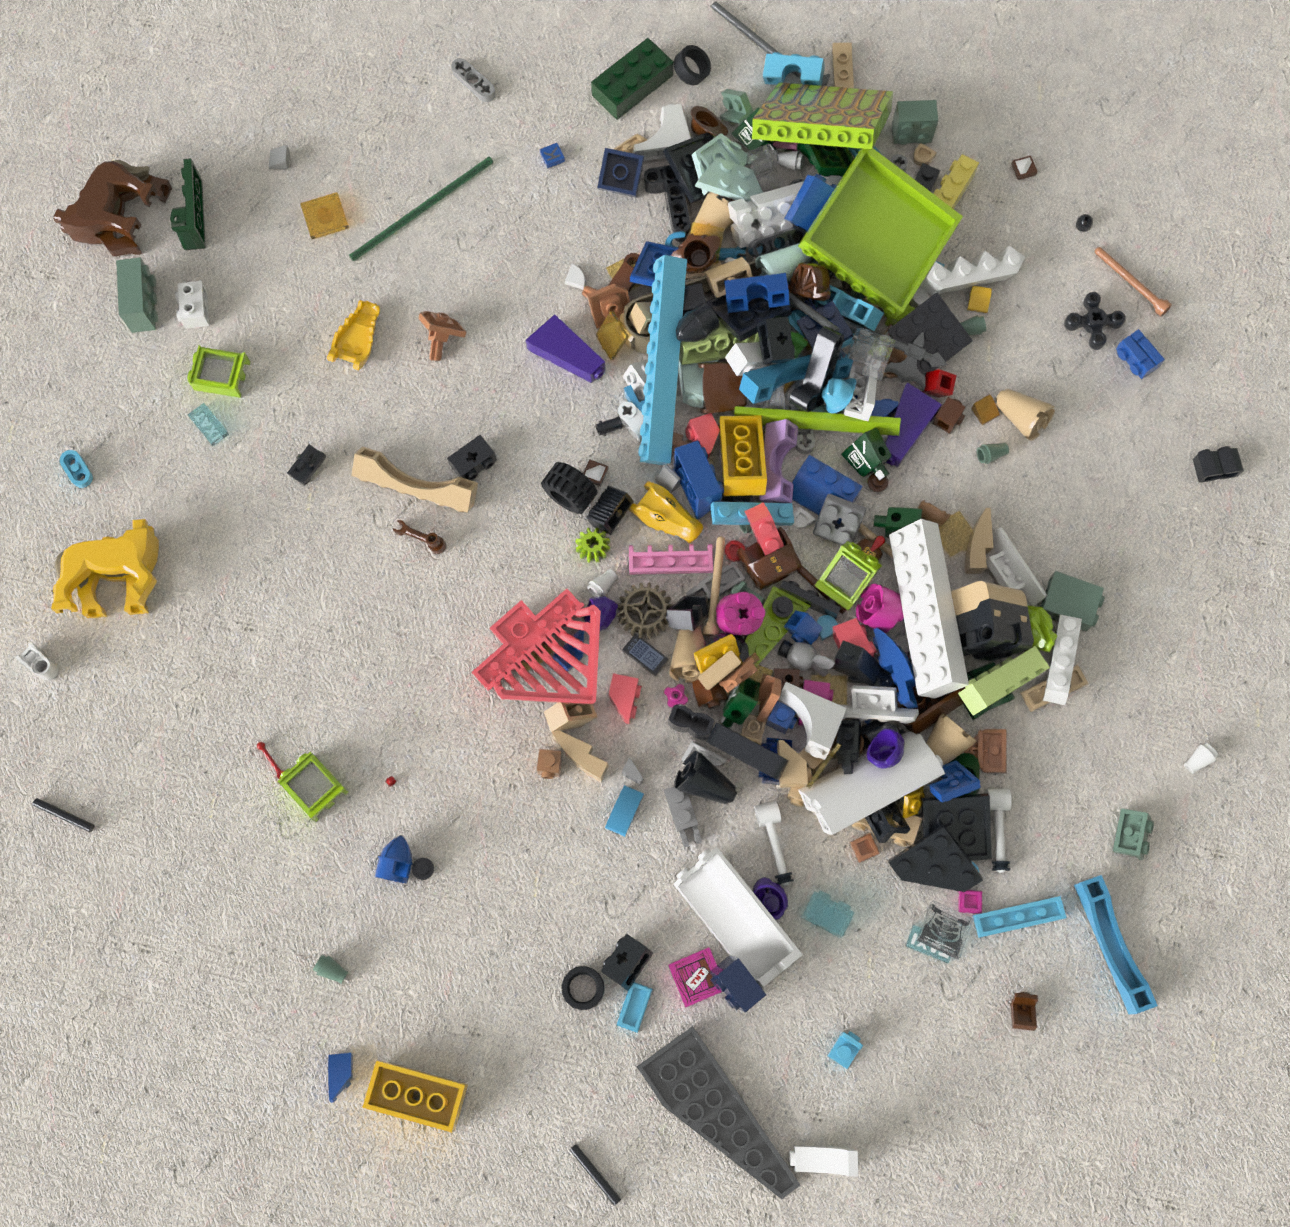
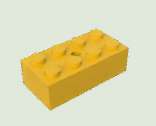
[719,415,767,496]
[362,1060,468,1133]

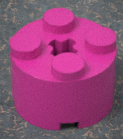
[856,584,904,633]
[716,592,766,636]

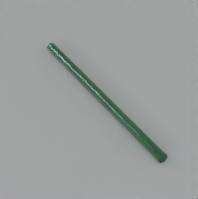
[349,156,493,262]

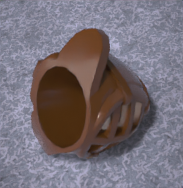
[671,233,720,273]
[787,263,831,302]

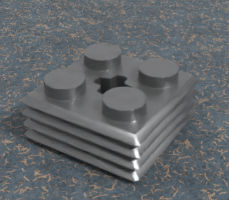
[813,494,867,545]

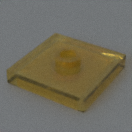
[300,192,349,239]

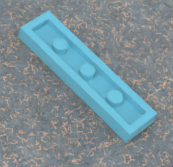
[711,502,794,526]
[973,896,1067,938]

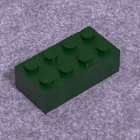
[591,38,674,120]

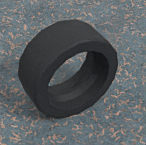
[674,45,711,86]
[561,966,605,1010]

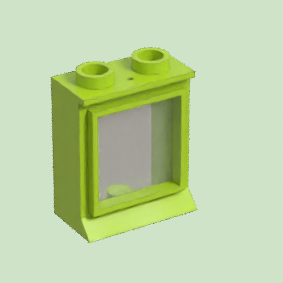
[187,345,250,398]
[814,541,882,611]
[277,751,348,822]

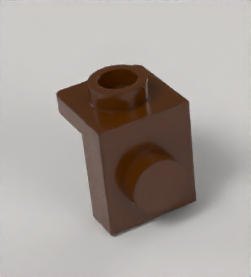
[1010,992,1038,1031]

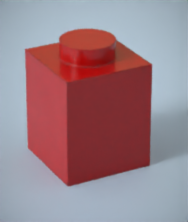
[922,369,957,398]

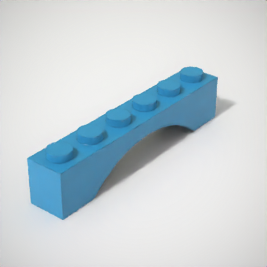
[739,352,853,404]
[1074,875,1158,1014]

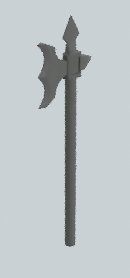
[711,1,830,86]
[788,302,948,391]

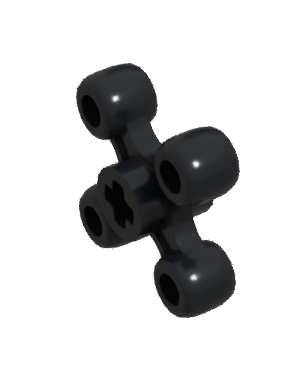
[1064,292,1126,350]

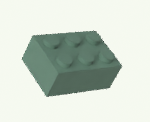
[116,257,158,333]

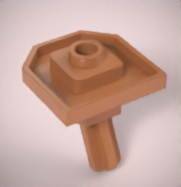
[582,283,630,328]
[418,311,466,361]

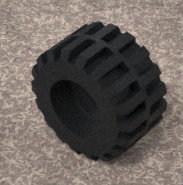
[541,462,598,514]

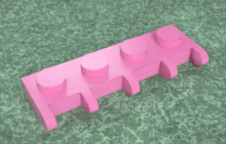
[629,544,713,575]

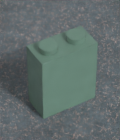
[1040,571,1105,632]

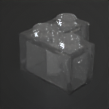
[746,144,785,192]
[847,327,896,381]

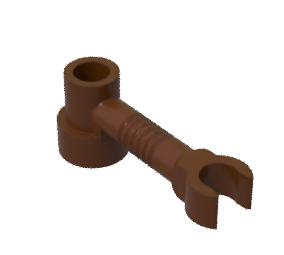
[392,520,446,554]

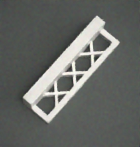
[844,357,879,421]

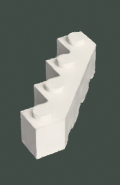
[919,246,1025,296]

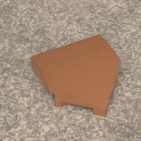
[718,653,760,693]
[756,673,781,723]
[964,729,1007,774]

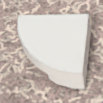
[565,264,585,290]
[790,507,816,529]

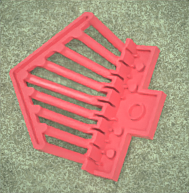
[472,589,601,704]

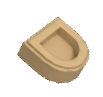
[913,143,937,166]

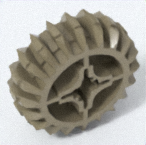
[617,582,673,639]

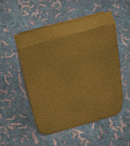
[971,394,1000,425]

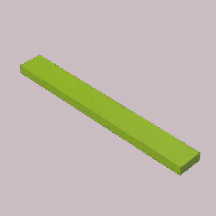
[734,406,901,436]

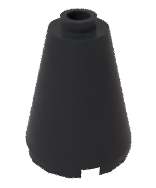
[674,751,737,804]

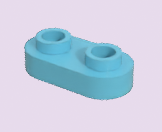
[59,450,93,488]

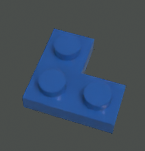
[930,761,981,802]

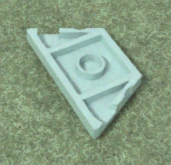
[692,134,756,195]
[695,157,763,202]

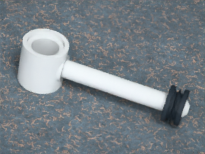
[985,789,1011,873]
[754,801,794,886]

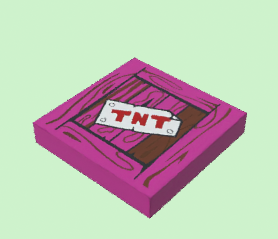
[668,947,722,1008]

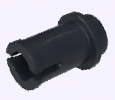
[596,416,623,436]

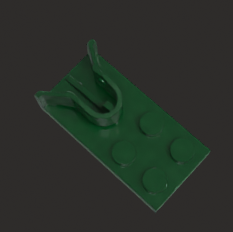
[796,143,854,177]
[170,158,206,250]

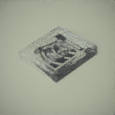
[916,900,974,960]

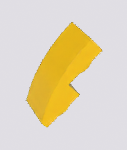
[903,785,925,818]

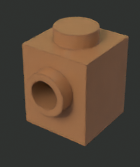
[537,749,562,779]

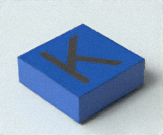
[539,143,565,169]

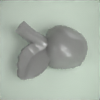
[787,642,835,677]

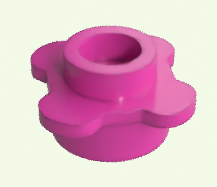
[664,684,688,708]

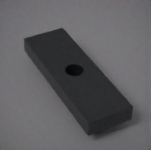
[780,581,841,620]

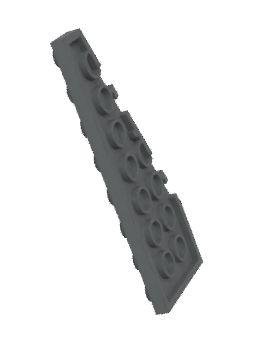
[636,1026,800,1199]

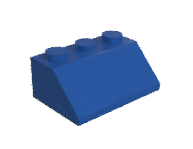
[673,441,724,519]
[792,455,863,524]

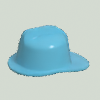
[822,378,857,413]

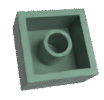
[892,100,938,145]

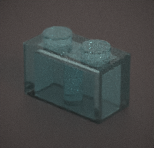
[801,890,855,938]

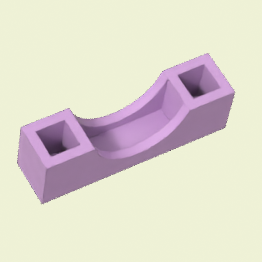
[760,419,798,503]

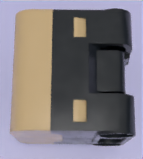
[951,581,1034,662]

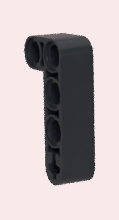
[644,165,690,242]
[789,326,844,412]
[706,722,789,780]

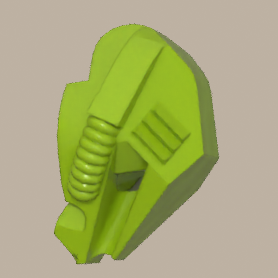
[1024,605,1057,653]

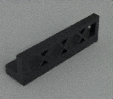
[865,802,911,843]

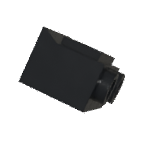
[666,596,709,631]

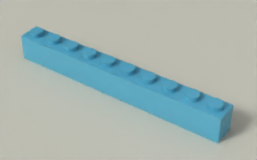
[638,255,687,465]

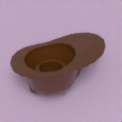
[691,106,728,136]

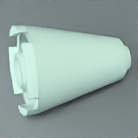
[755,243,812,283]

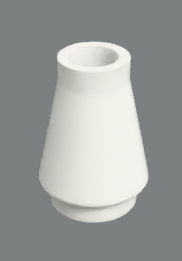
[774,151,804,171]
[587,569,618,597]
[1184,743,1218,774]

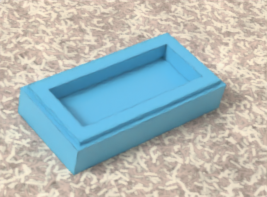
[616,982,653,1033]

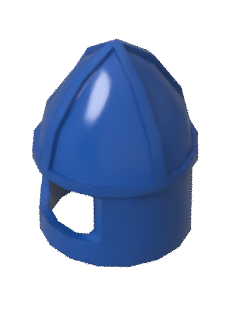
[375,835,413,884]

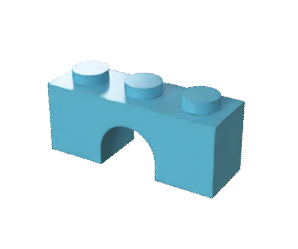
[763,52,825,86]
[817,285,884,331]

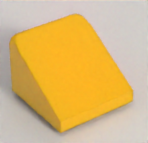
[967,286,992,313]

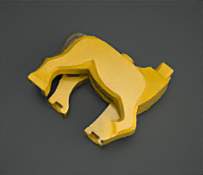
[51,519,159,619]

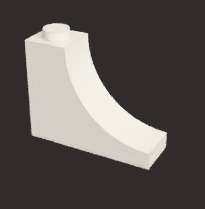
[633,104,691,161]
[778,682,847,760]
[789,1145,858,1177]

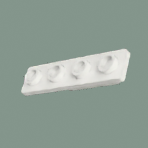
[986,527,1047,606]
[838,685,919,723]

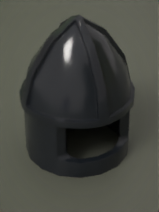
[676,303,720,342]

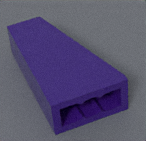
[526,314,606,383]
[885,382,942,468]

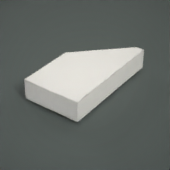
[682,741,727,767]

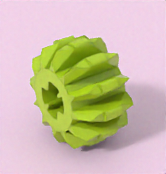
[575,527,610,563]

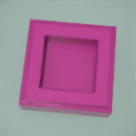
[958,890,982,914]

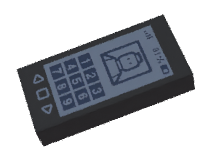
[622,633,669,677]

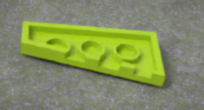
[745,586,810,667]

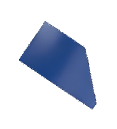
[553,630,584,672]
[328,1053,353,1103]

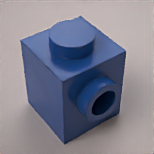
[784,610,823,645]
[766,701,798,734]

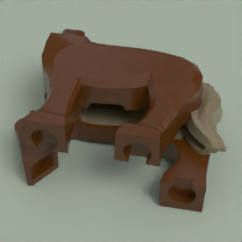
[53,160,172,257]

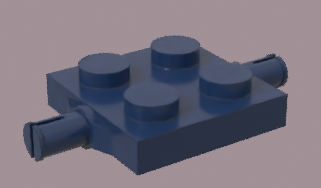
[797,298,853,360]

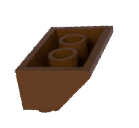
[896,686,965,735]

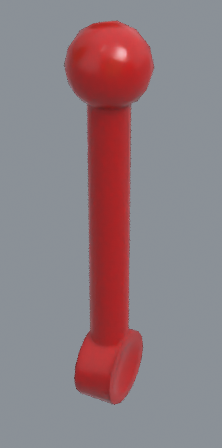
[257,742,283,779]

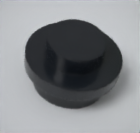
[772,596,793,618]
[412,858,434,880]

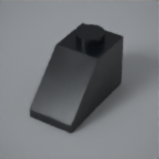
[834,640,882,685]

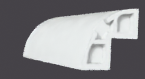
[798,731,945,835]
[674,847,803,988]

